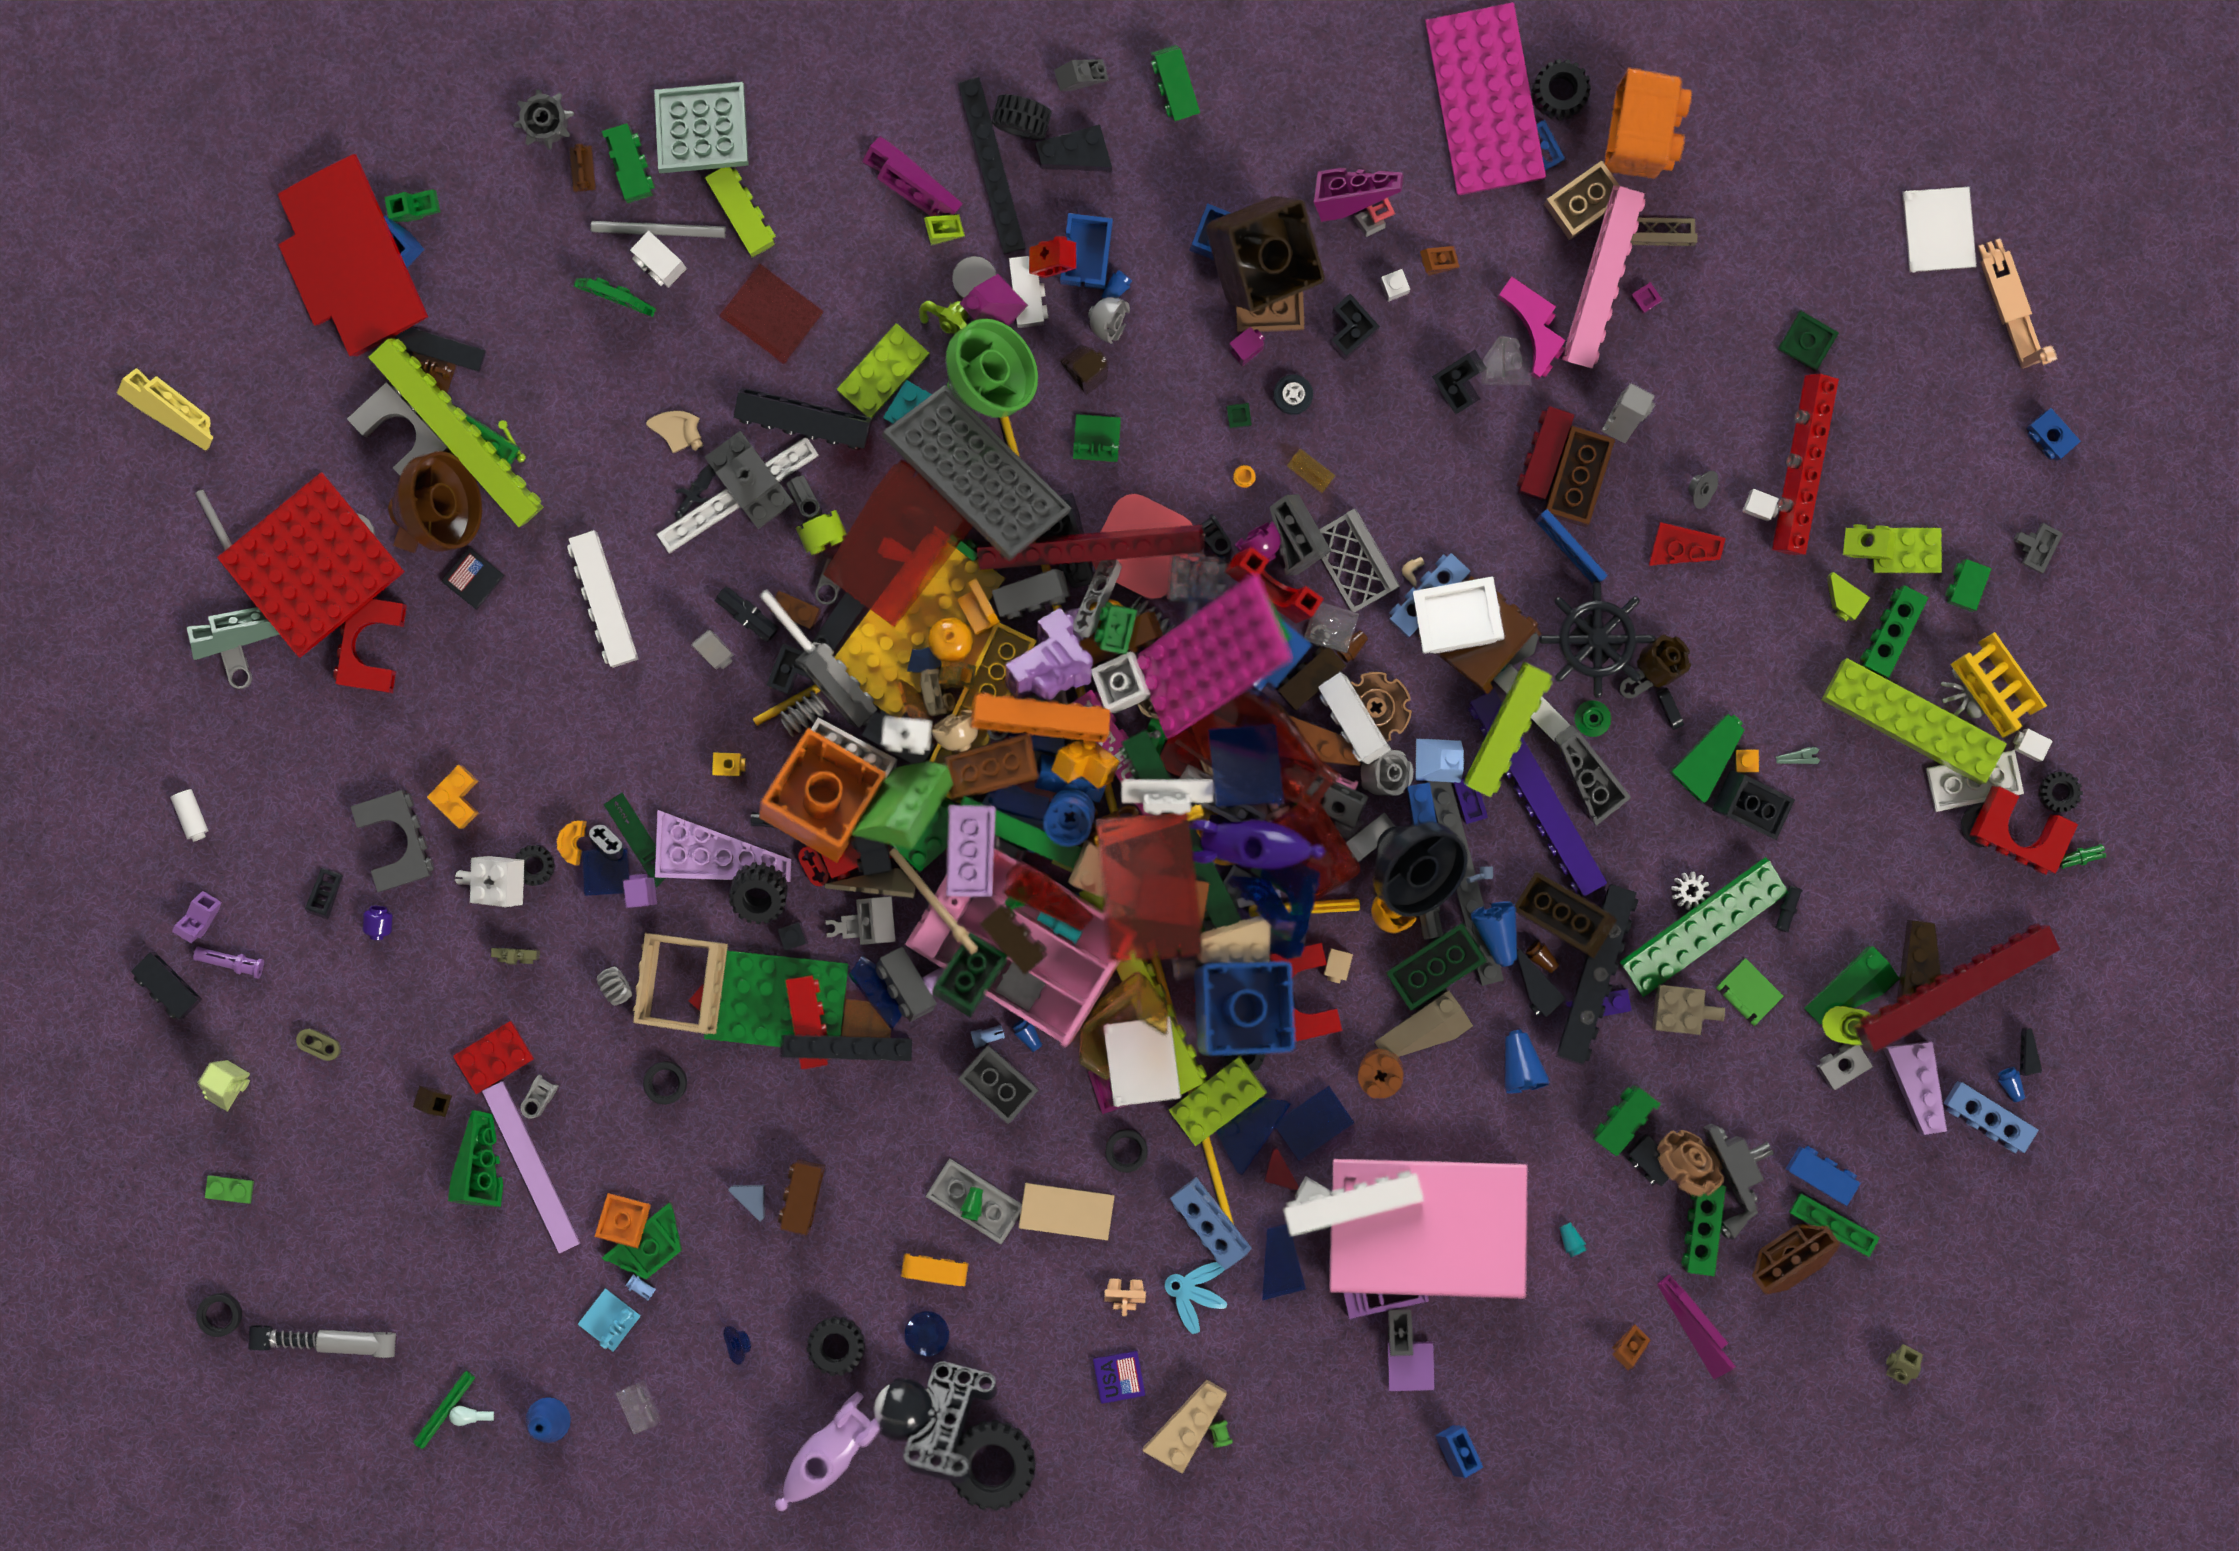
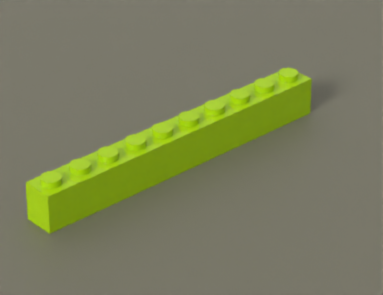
[369,338,544,527]
[1079,890,1207,1095]

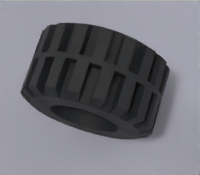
[1532,59,1591,120]
[991,94,1052,140]
[729,862,788,924]
[806,1316,865,1376]

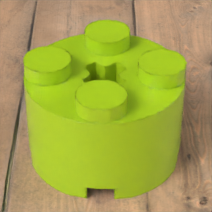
[795,510,847,555]

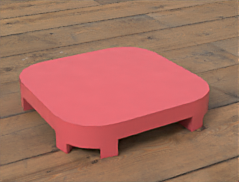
[1092,494,1192,600]

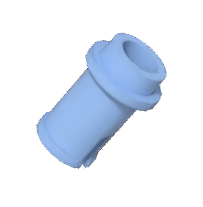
[626,1274,656,1301]

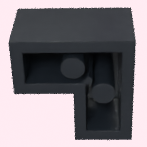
[1330,293,1380,360]
[1432,350,1487,415]
[767,644,812,695]
[851,835,893,876]

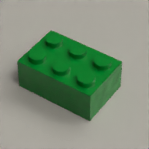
[891,796,956,872]

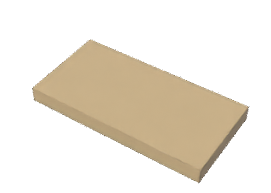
[1019,1183,1114,1240]

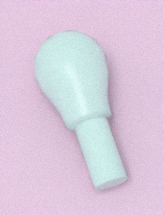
[449,1406,494,1426]

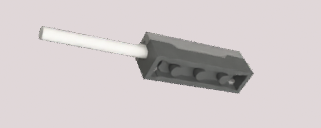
[761,591,877,728]

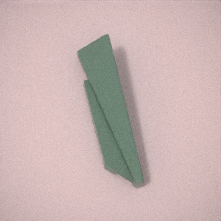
[187,607,279,660]

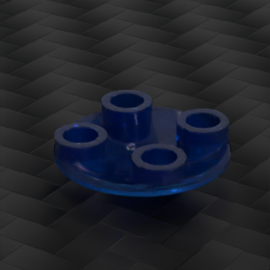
[905,1311,949,1357]

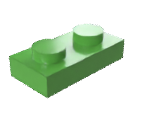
[205,1175,254,1204]

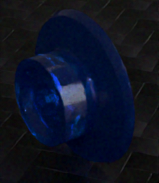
[723,1326,751,1365]

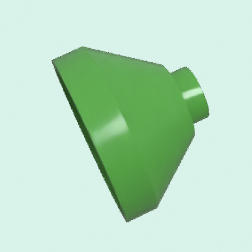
[946,319,1038,418]

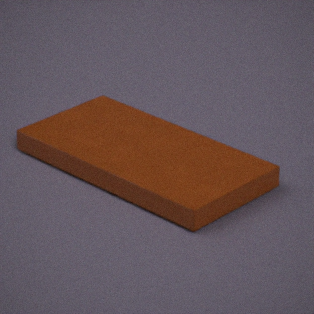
[944,734,1038,801]

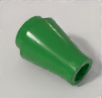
[960,1187,983,1221]

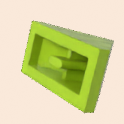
[924,215,965,245]

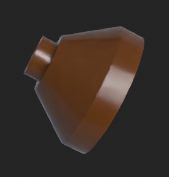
[388,451,482,552]

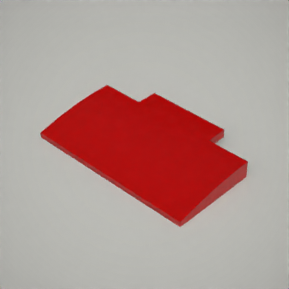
[278,154,428,356]

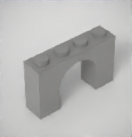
[347,382,450,476]

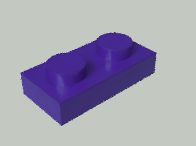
[1453,778,1488,824]

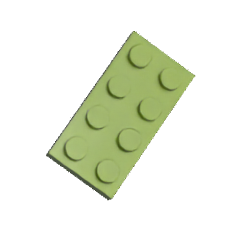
[837,323,930,418]
[1169,1056,1268,1146]

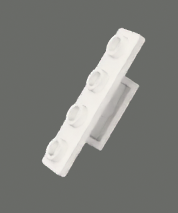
[1122,780,1213,814]

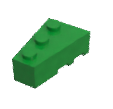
[1593,1085,1661,1157]

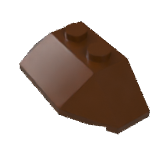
[1752,1224,1841,1295]

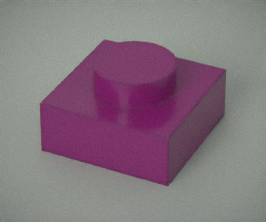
[1631,282,1663,314]

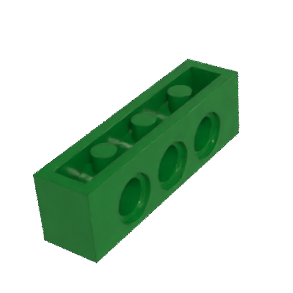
[1860,585,1929,679]
[1682,1185,1726,1276]

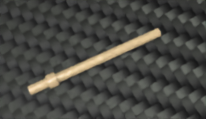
[889,848,978,954]

